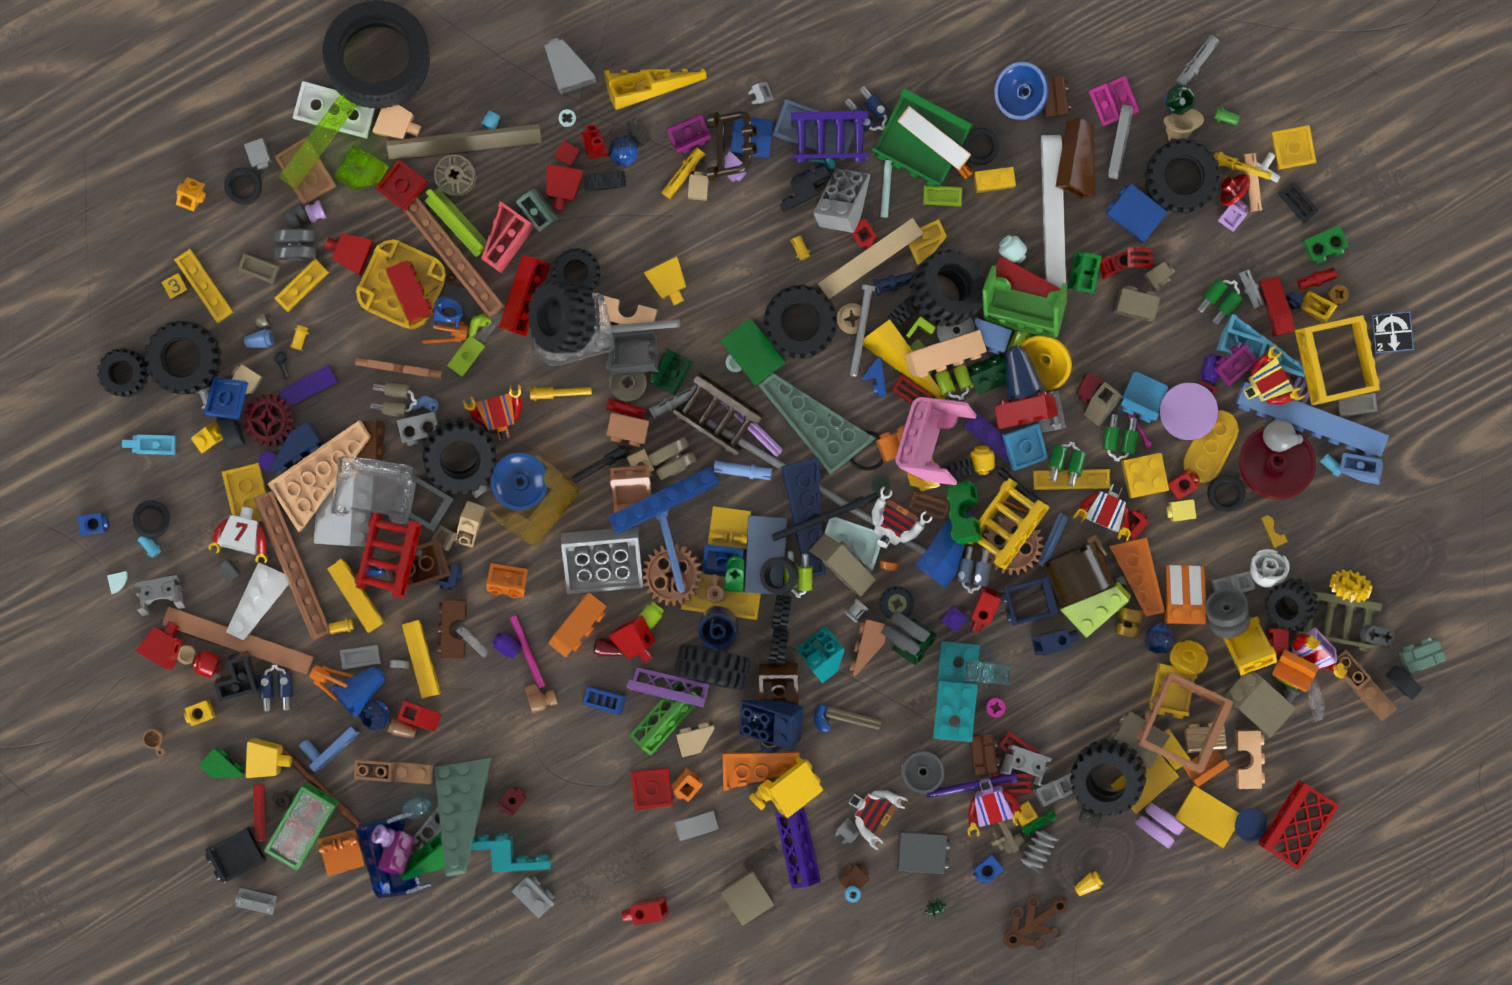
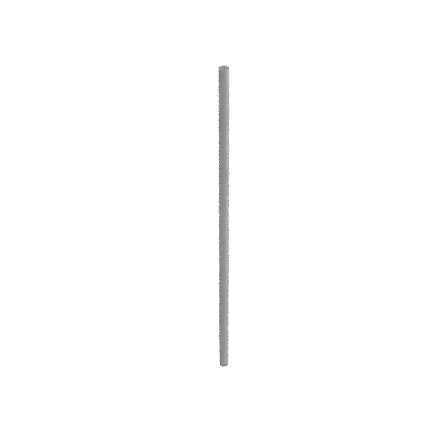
[706,419,926,555]

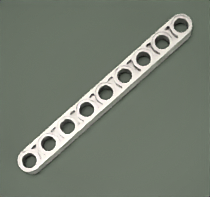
[1041,135,1066,288]

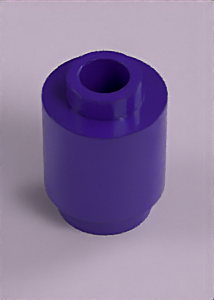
[1200,354,1221,383]
[492,632,521,658]

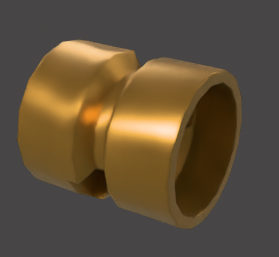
[1114,607,1144,638]

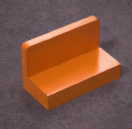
[1272,650,1319,692]
[1183,751,1230,787]

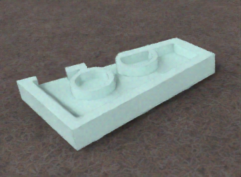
[824,517,881,570]

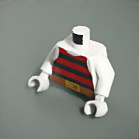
[872,487,932,548]
[849,790,908,850]

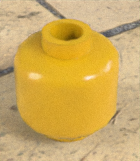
[970,446,995,475]

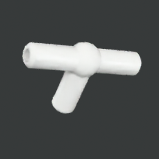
[1257,152,1280,182]

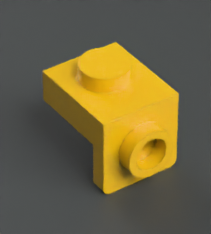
[191,422,224,454]

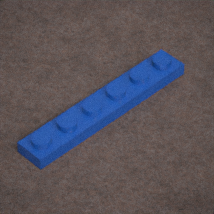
[608,466,719,535]

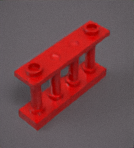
[355,512,422,599]

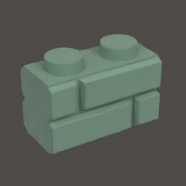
[516,187,558,232]
[1399,637,1446,675]

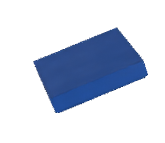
[204,378,248,420]

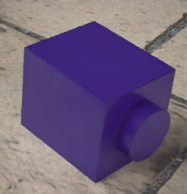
[940,605,968,633]

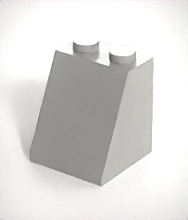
[544,38,597,94]

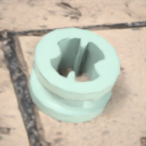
[559,109,576,127]

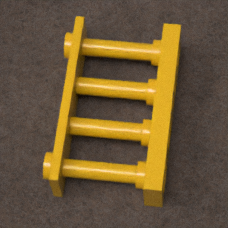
[968,478,1050,569]

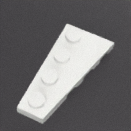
[226,562,289,640]

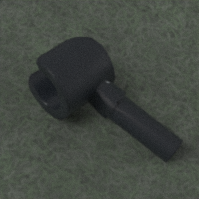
[274,351,289,379]

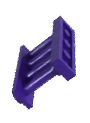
[791,111,870,162]

